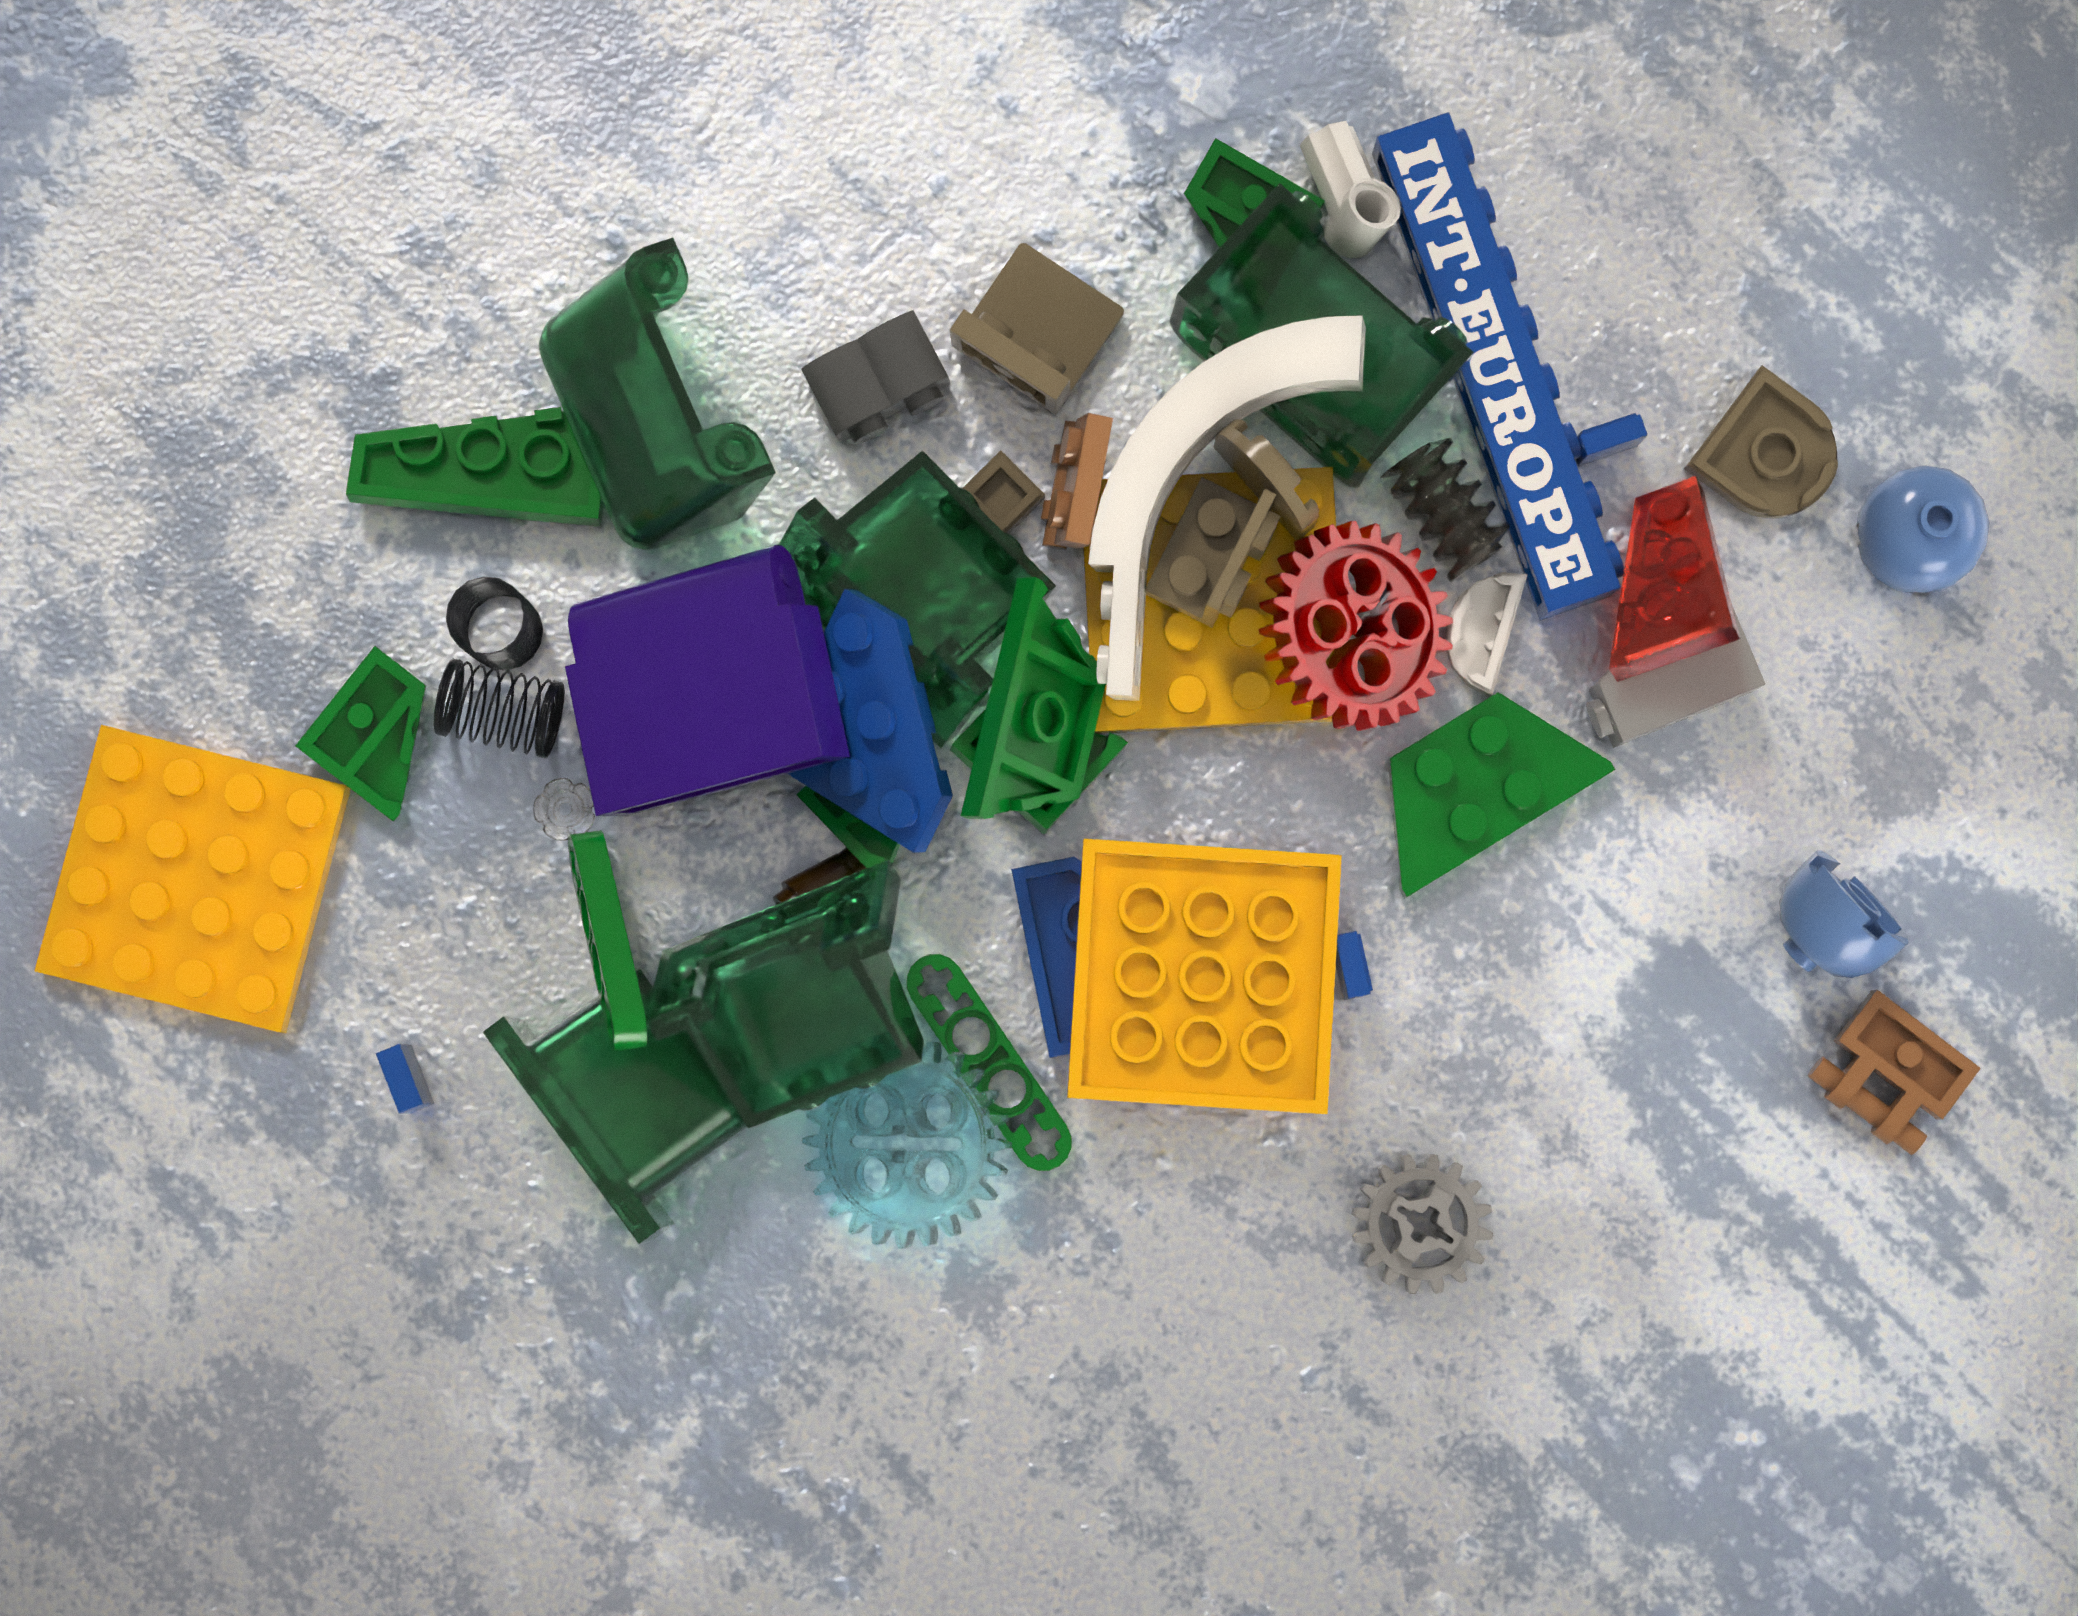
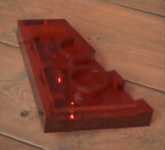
[1609,476,1740,682]

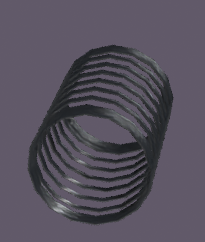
[446,576,543,671]
[433,658,565,759]

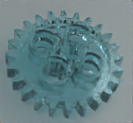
[802,1038,1012,1249]

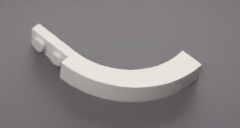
[1088,316,1366,701]

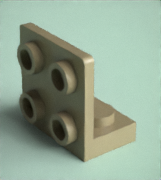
[950,243,1124,415]
[1145,477,1281,628]

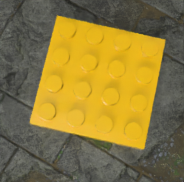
[1083,467,1336,734]
[34,725,351,1033]
[1067,839,1342,1114]

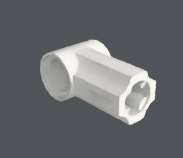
[1299,121,1401,258]

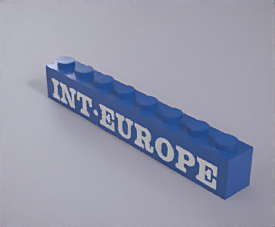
[1372,112,1624,621]

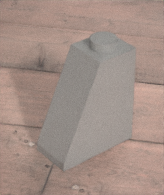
[1586,566,1765,748]

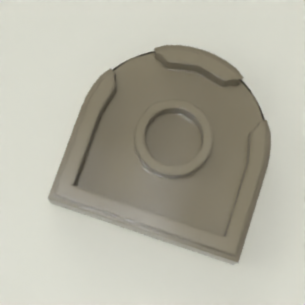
[1684,365,1838,519]
[1213,419,1319,540]

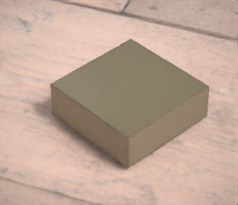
[956,450,1045,542]

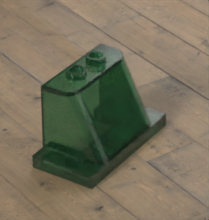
[779,451,1056,748]
[645,860,924,1129]
[483,967,758,1244]

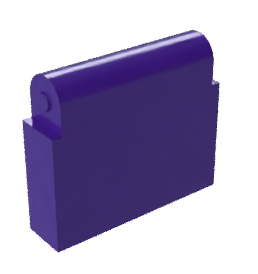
[565,544,850,816]

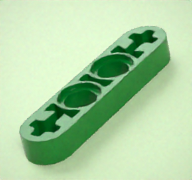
[568,830,647,1051]
[907,954,1072,1171]

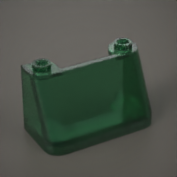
[1170,183,1474,488]
[538,237,776,550]

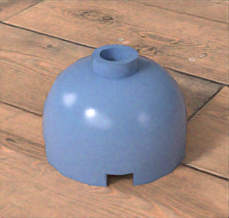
[1857,465,1990,593]
[1779,850,1909,978]

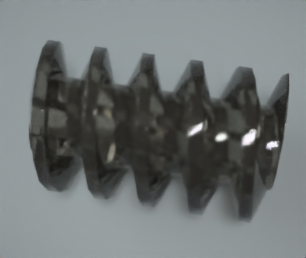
[1380,437,1511,583]

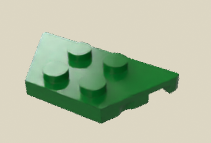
[960,577,1106,819]
[1388,692,1616,899]

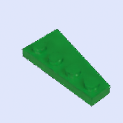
[346,400,617,527]

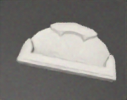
[1445,572,1527,697]

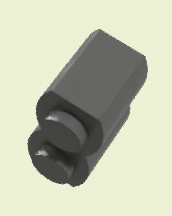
[801,310,950,445]

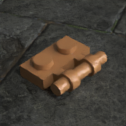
[1041,413,1113,550]
[1808,990,1981,1155]

